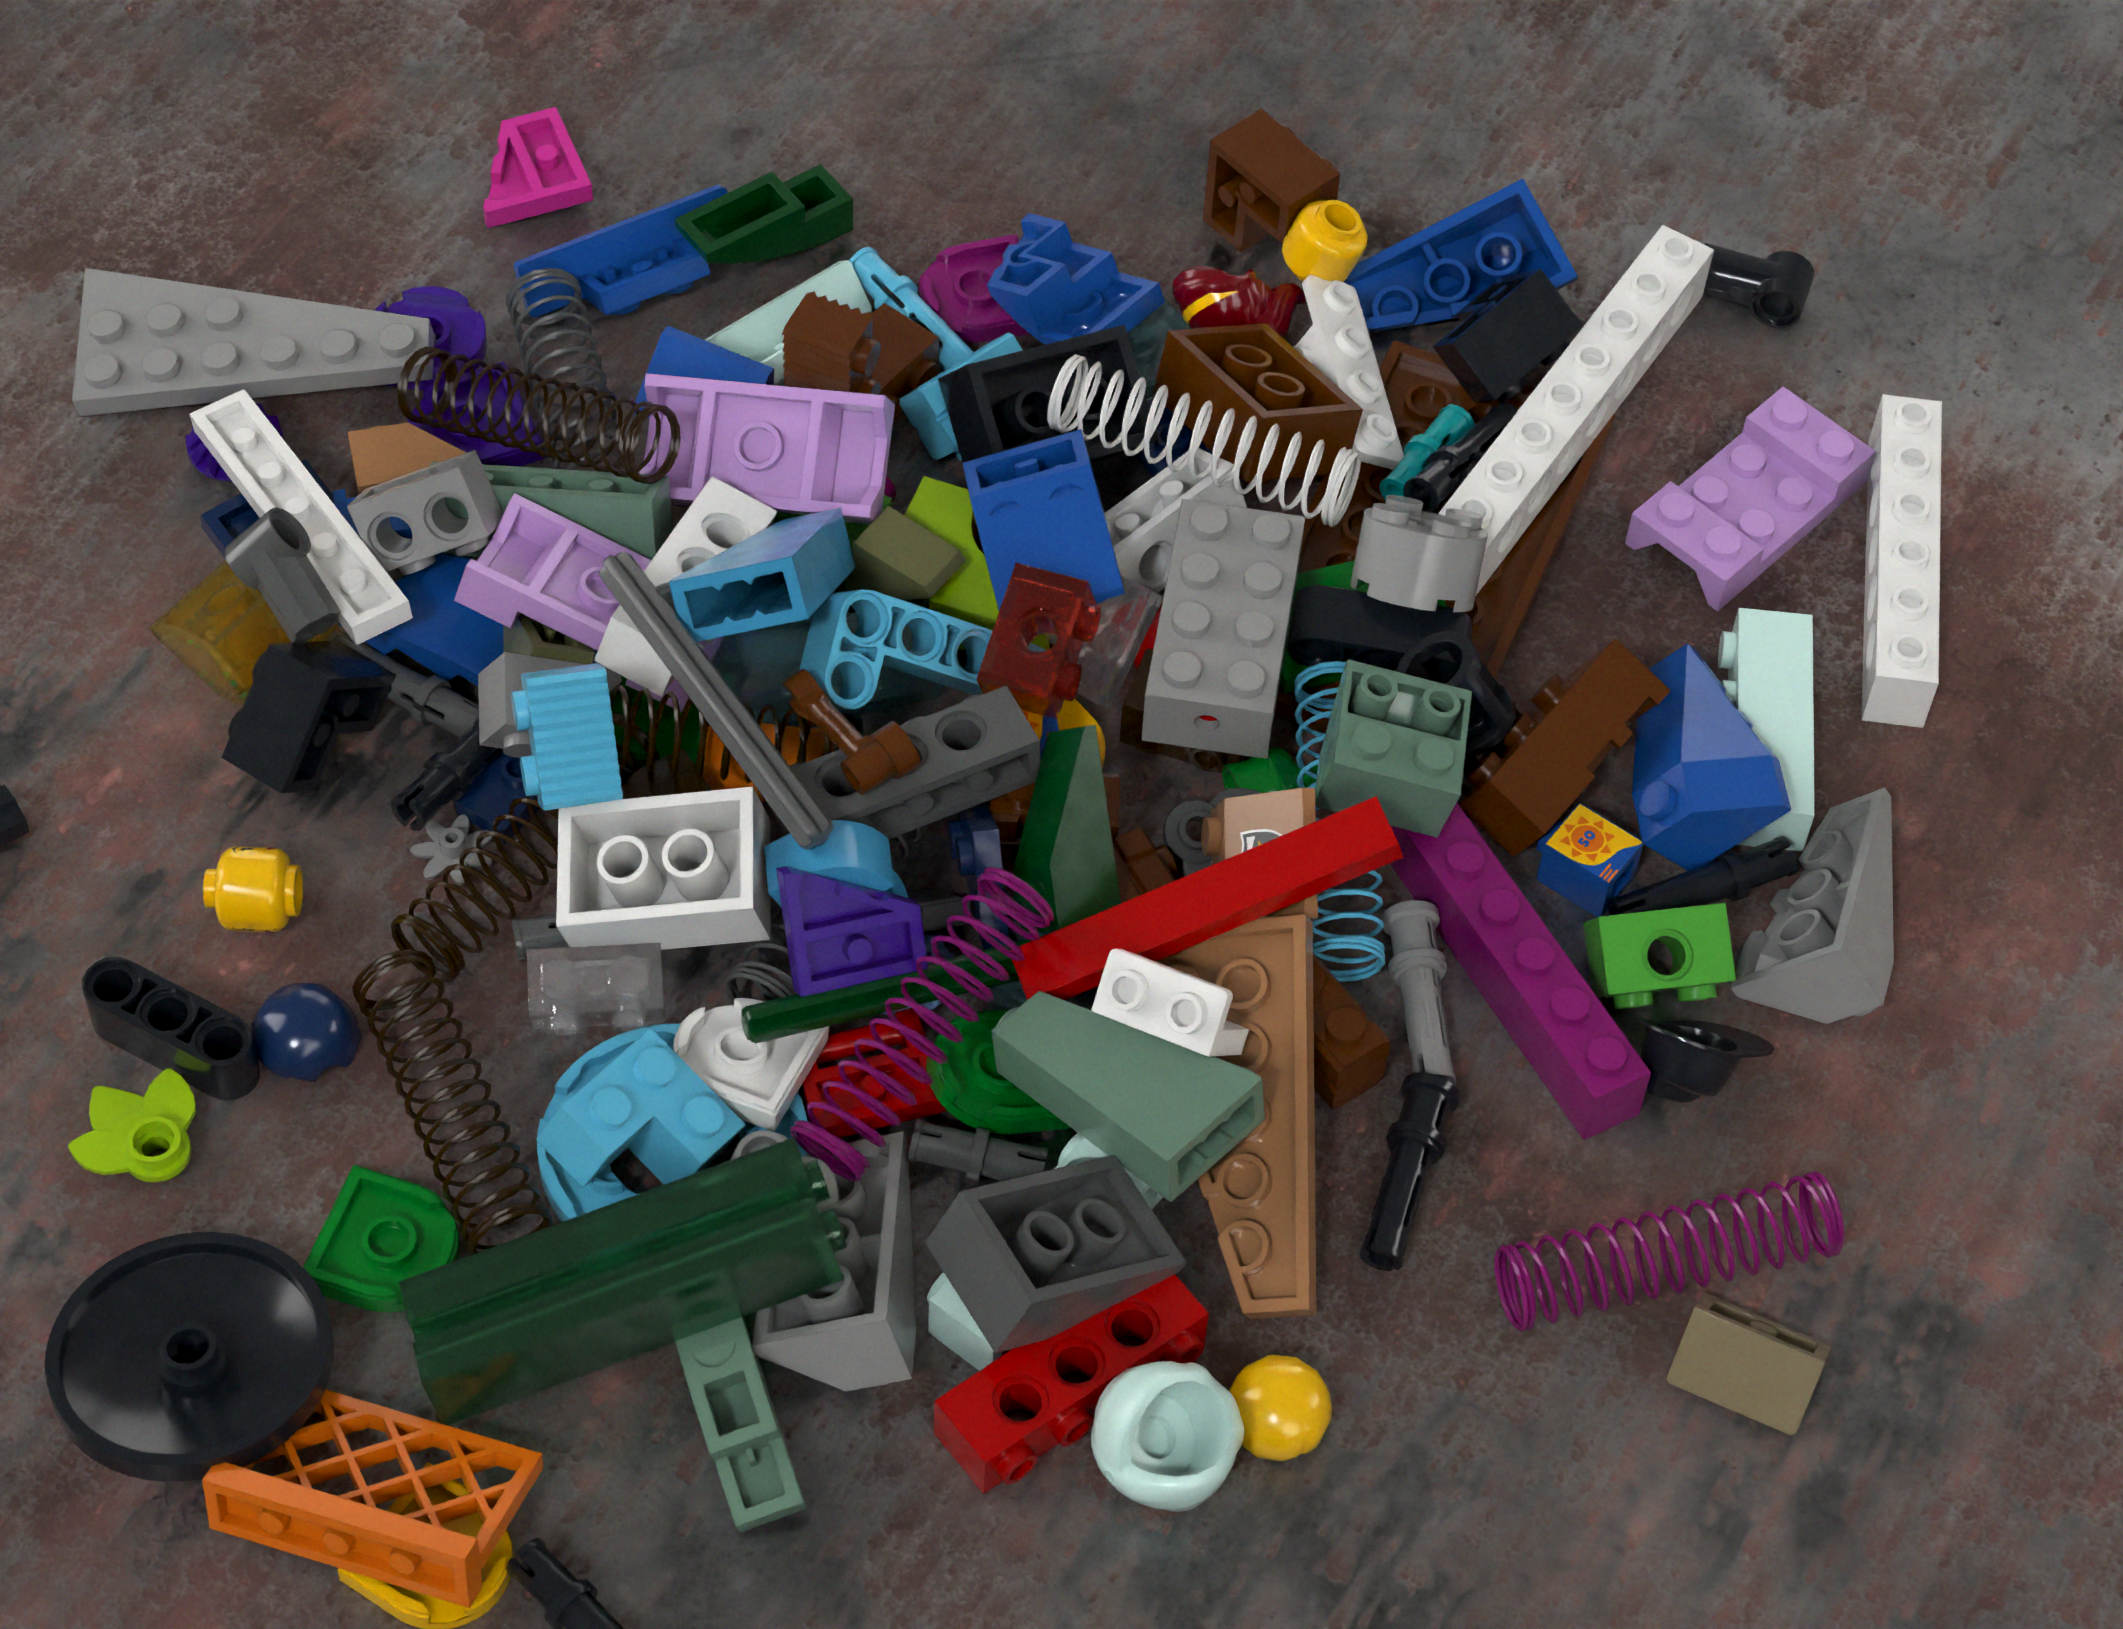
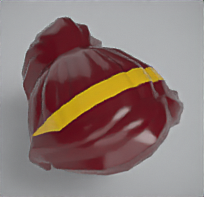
[1172,266,1306,339]

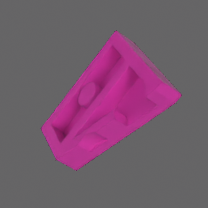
[483,107,593,228]

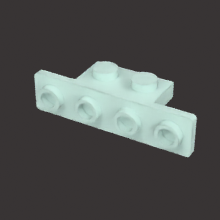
[705,260,872,386]

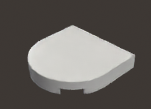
[673,998,829,1132]

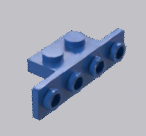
[513,184,728,317]

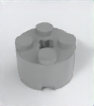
[1350,495,1488,612]

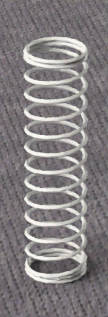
[1047,354,1361,527]

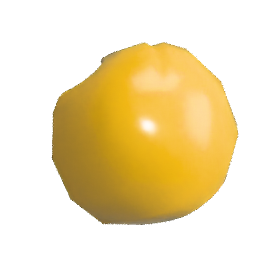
[1229,1355,1332,1461]

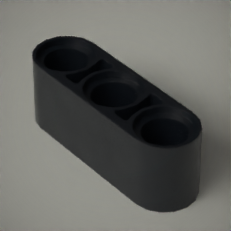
[1288,585,1473,684]
[82,957,260,1100]

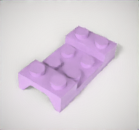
[639,373,895,525]
[1625,386,1876,612]
[454,493,726,712]

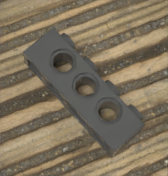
[773,685,1041,839]

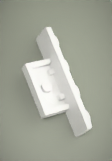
[1293,274,1404,469]

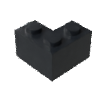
[1433,269,1583,403]
[221,640,396,794]

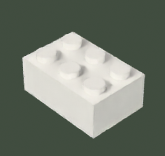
[556,787,771,958]

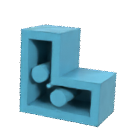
[536,1028,746,1196]

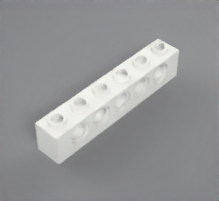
[1861,394,1942,728]

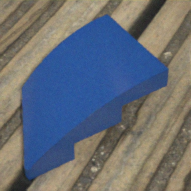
[987,213,1165,345]
[337,553,503,686]

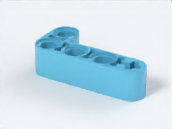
[799,589,1056,710]

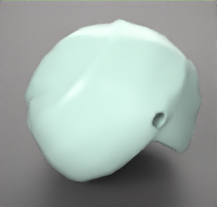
[1091,1361,1245,1512]

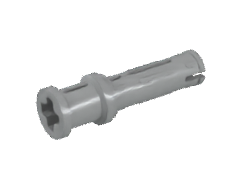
[1381,900,1457,1086]

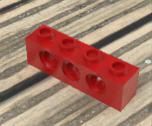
[933,1274,1209,1495]

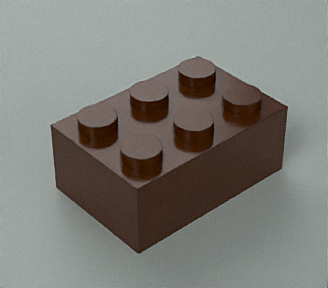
[1152,323,1363,484]

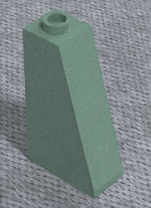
[991,991,1265,1202]

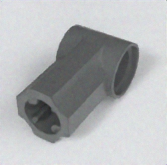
[225,507,341,643]

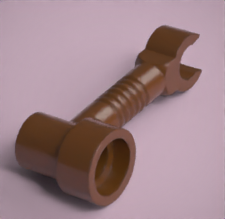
[781,669,921,795]

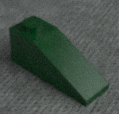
[1013,725,1121,933]

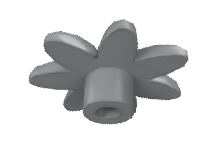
[410,814,493,886]

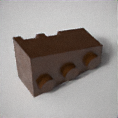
[1459,638,1671,857]

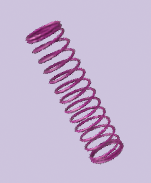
[790,867,1054,1181]
[1494,1171,1845,1332]

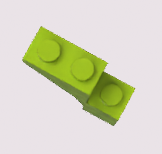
[904,476,1052,666]

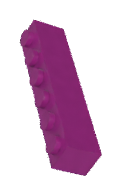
[1389,802,1651,1140]

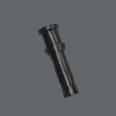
[1359,1073,1461,1271]

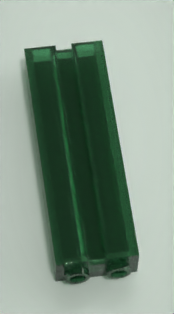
[399,1137,848,1425]

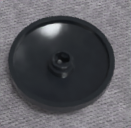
[45,1232,334,1482]

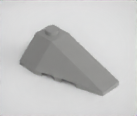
[1731,787,1894,1024]
[752,1131,916,1392]

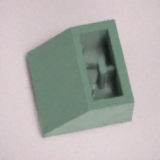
[1315,659,1472,837]

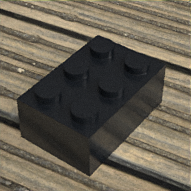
[938,325,1159,463]

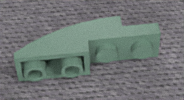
[658,1253,807,1533]

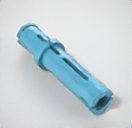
[849,246,973,371]

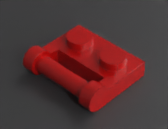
[800,1008,946,1144]

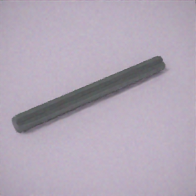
[599,551,833,850]

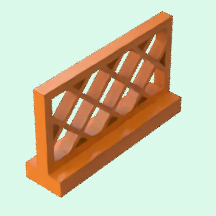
[202,1389,544,1608]

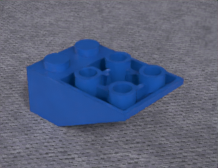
[962,429,1125,628]

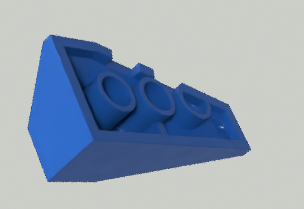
[1344,178,1578,333]
[1632,643,1791,871]

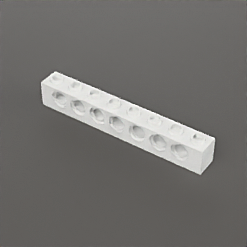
[1438,225,1714,595]

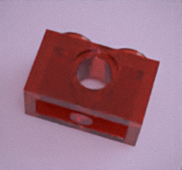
[976,563,1101,719]

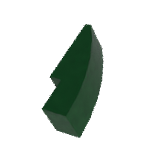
[675,164,853,264]

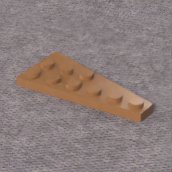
[1156,914,1317,1319]

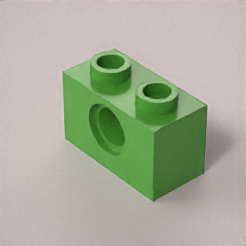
[1583,903,1736,1009]

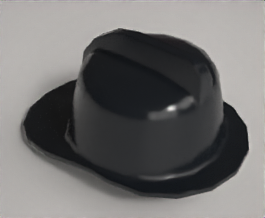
[1635,1017,1774,1103]

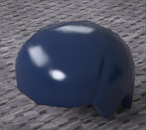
[251,983,361,1082]

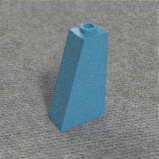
[668,507,856,642]

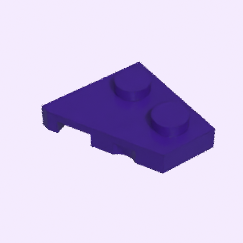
[776,866,928,997]

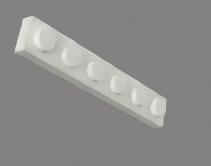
[189,389,413,645]

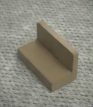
[1667,1292,1832,1435]

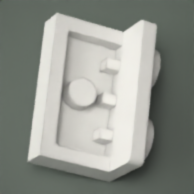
[1091,949,1249,1057]

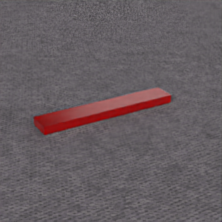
[1010,796,1404,1000]

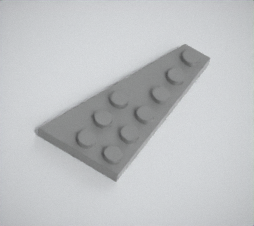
[72,268,434,417]

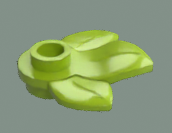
[68,1068,196,1182]

